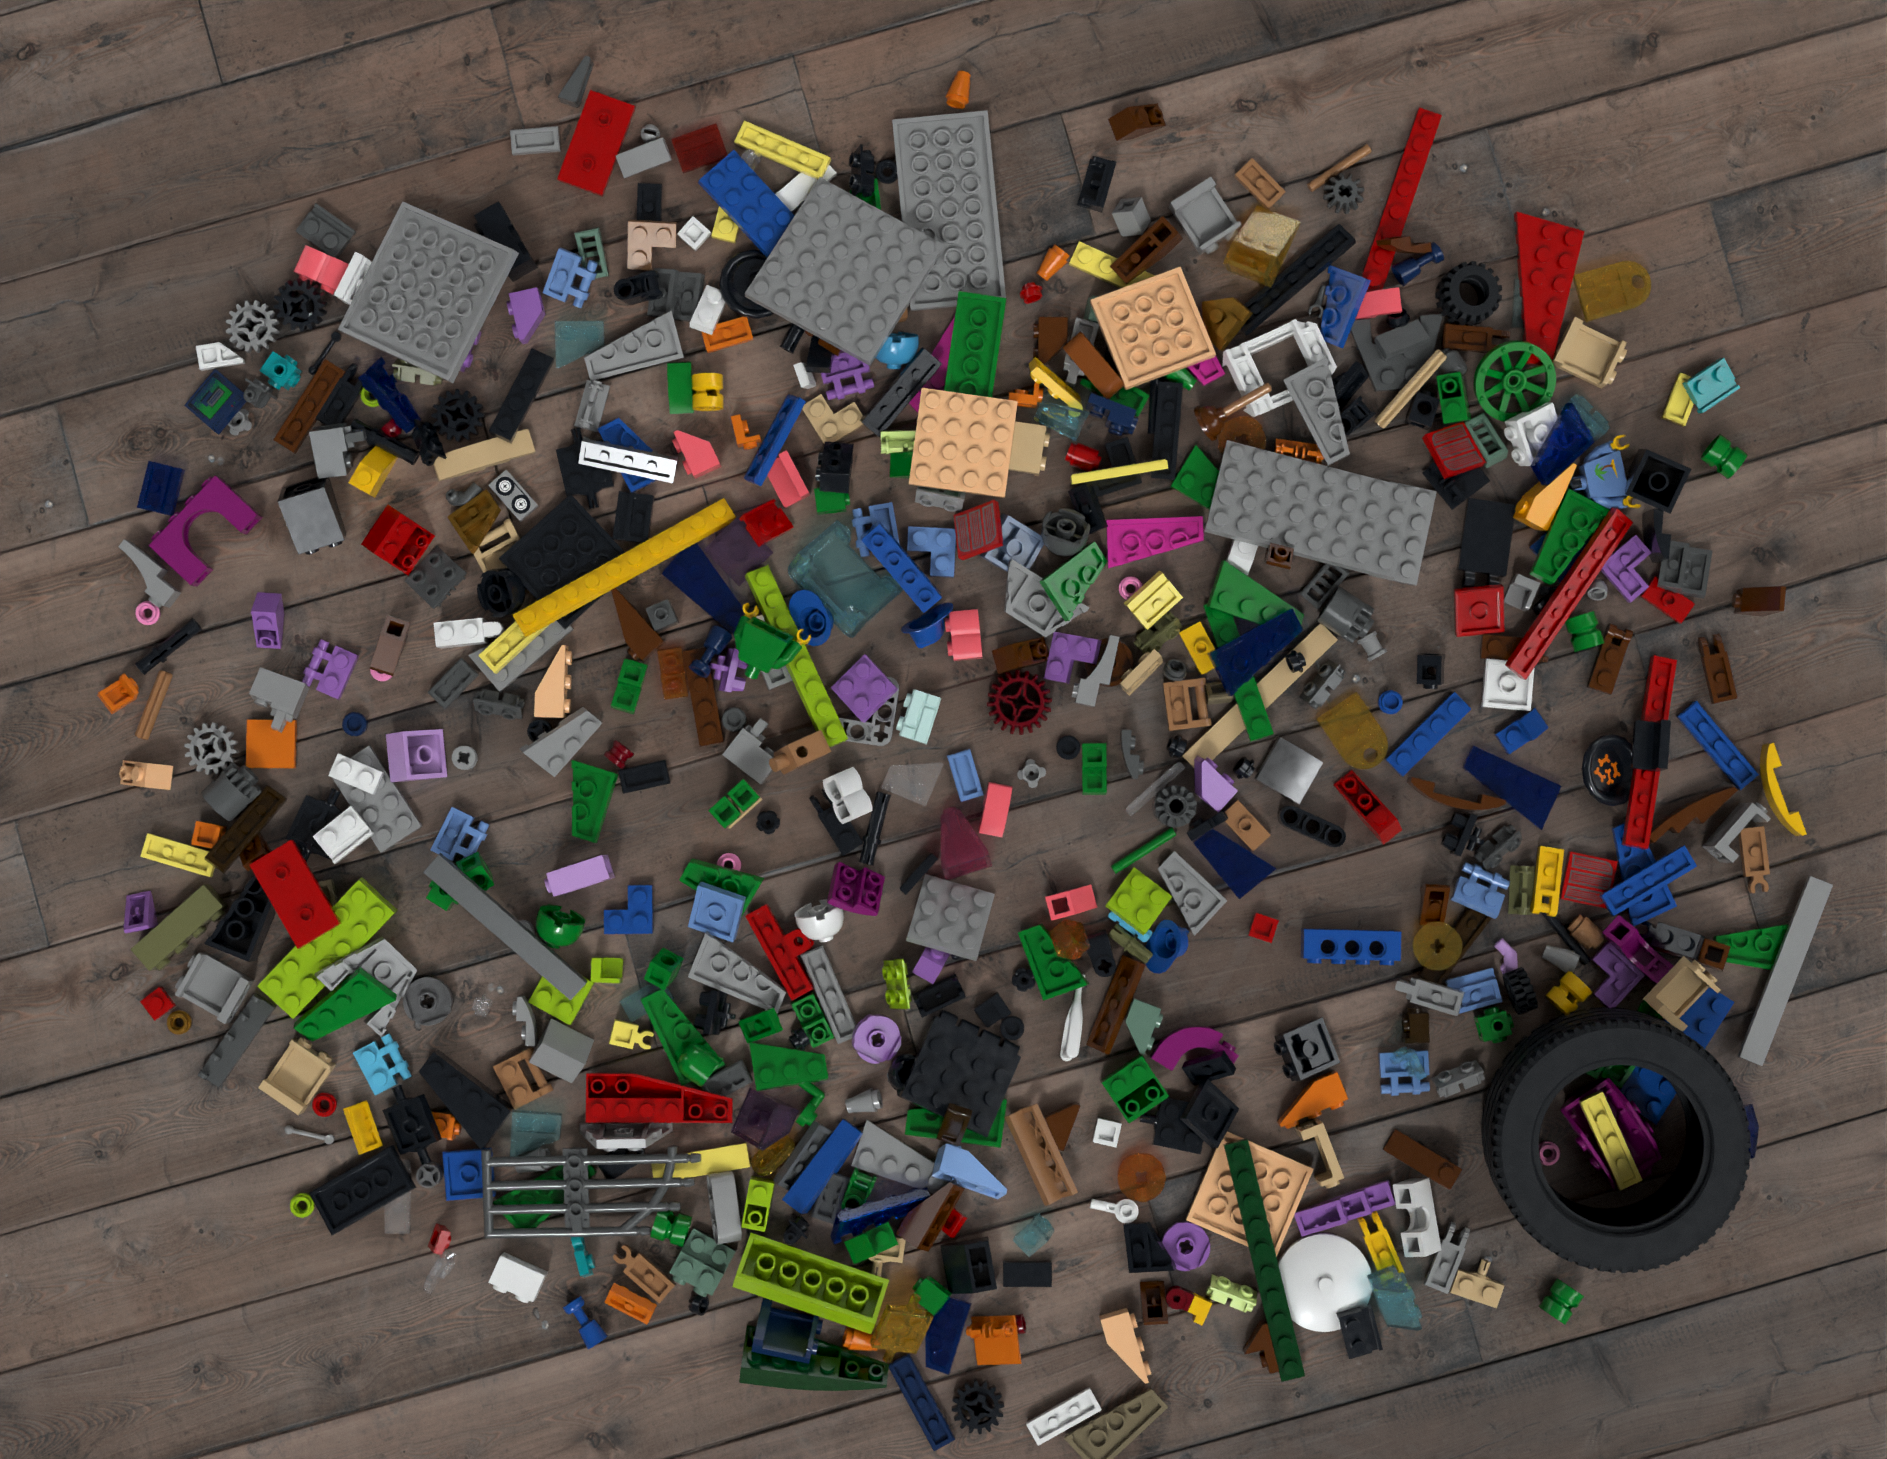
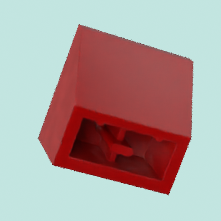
[361,505,435,575]

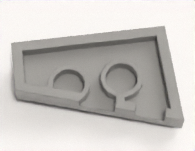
[1157,851,1227,936]

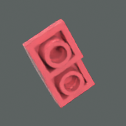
[1355,287,1402,320]
[978,782,1012,837]

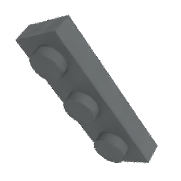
[773,1120,833,1190]

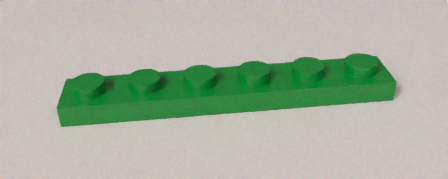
[1203,604,1274,742]

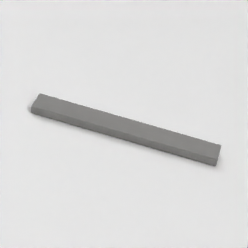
[1738,876,1833,1066]

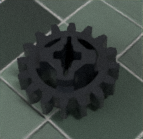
[274,278,327,332]
[431,389,485,443]
[952,1379,1004,1434]

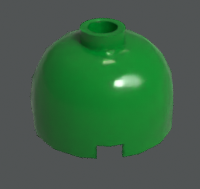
[535,904,585,949]

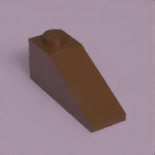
[1110,216,1183,284]
[1732,586,1786,617]
[611,588,666,662]
[1383,1129,1462,1190]
[896,1182,965,1252]

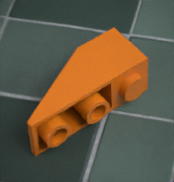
[1277,1070,1348,1129]

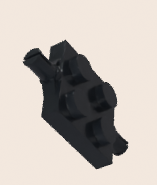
[556,428,614,509]
[285,788,343,862]
[382,1085,442,1165]
[1140,1098,1204,1154]

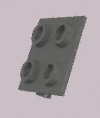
[405,545,467,609]

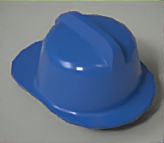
[789,590,834,646]
[901,602,954,648]
[1145,919,1189,974]

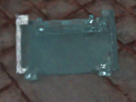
[788,520,903,638]

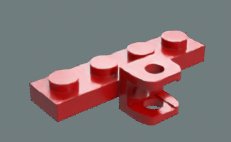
[745,904,814,1000]

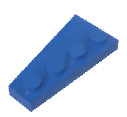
[1612,822,1677,926]

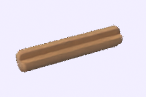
[135,670,172,740]

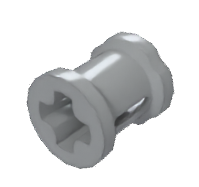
[1357,631,1387,662]

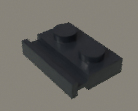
[612,491,654,543]
[1336,1304,1383,1359]

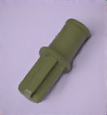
[1108,924,1153,964]

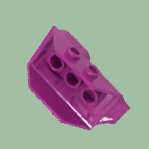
[1561,1078,1662,1190]

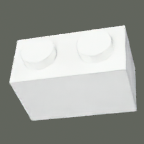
[488,1252,548,1303]

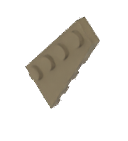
[1063,1388,1168,1459]

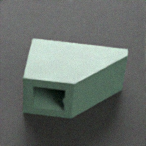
[1124,998,1163,1054]

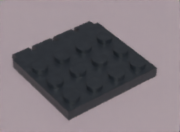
[899,1010,1021,1137]

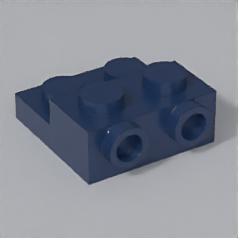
[1086,393,1139,436]

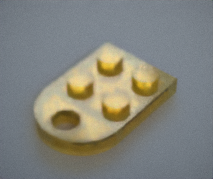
[1573,261,1651,323]
[1316,692,1388,770]

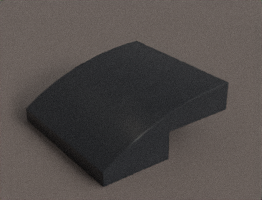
[1642,508,1671,563]

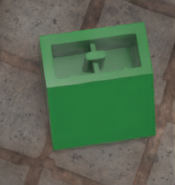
[1100,1054,1169,1123]

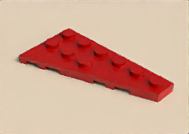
[1514,212,1585,367]

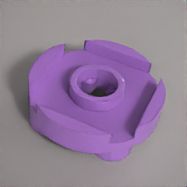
[852,1014,901,1064]
[1161,1221,1210,1271]

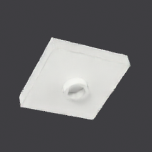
[1481,659,1534,711]

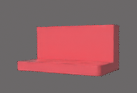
[767,450,810,508]

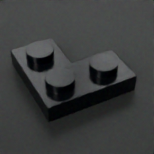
[1091,437,1142,498]

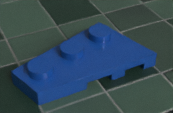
[1320,265,1371,348]
[598,418,657,493]

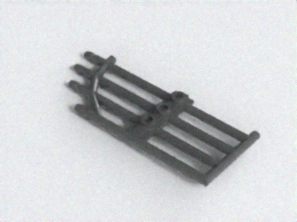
[481,1145,701,1239]

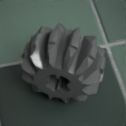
[1323,173,1364,214]

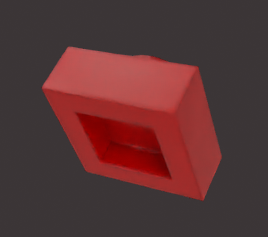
[1248,912,1279,943]
[140,986,176,1021]
[941,1207,967,1238]
[428,1223,451,1255]

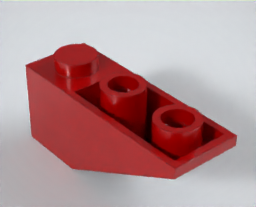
[1334,770,1402,845]

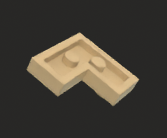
[802,394,864,444]

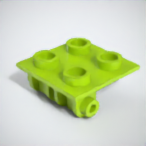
[882,958,912,1009]

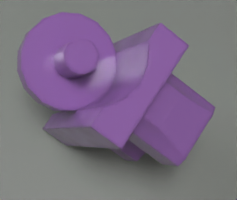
[709,648,748,692]

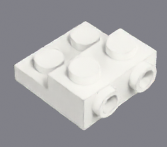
[1504,402,1567,466]

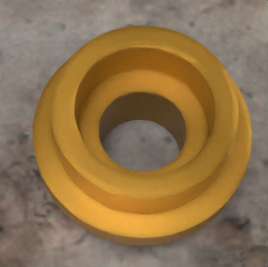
[167,1010,192,1035]

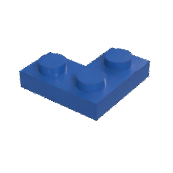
[604,885,653,934]

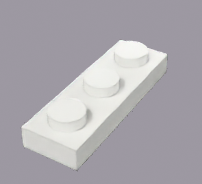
[1026,1387,1102,1446]

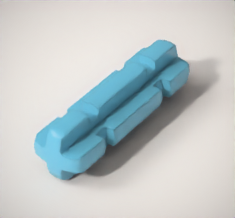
[1108,911,1152,943]

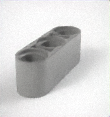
[706,1171,742,1245]

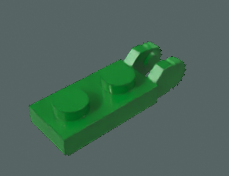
[1080,379,1150,417]

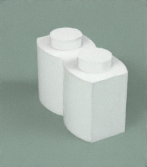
[823,767,873,824]

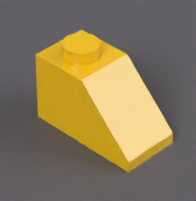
[348,446,398,498]

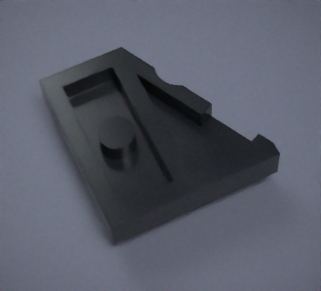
[1123,1222,1176,1273]

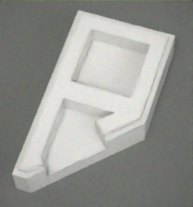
[196,342,245,371]

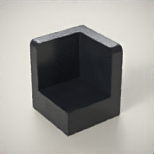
[973,992,1011,1028]

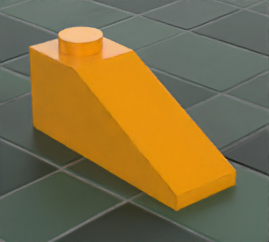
[1513,462,1577,531]

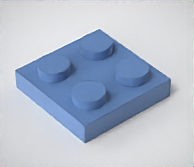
[688,882,746,942]

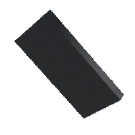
[309,1145,416,1235]

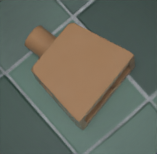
[769,730,831,775]

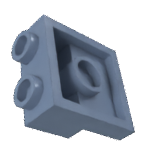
[978,514,1044,572]

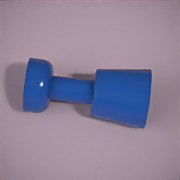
[563,1296,608,1350]

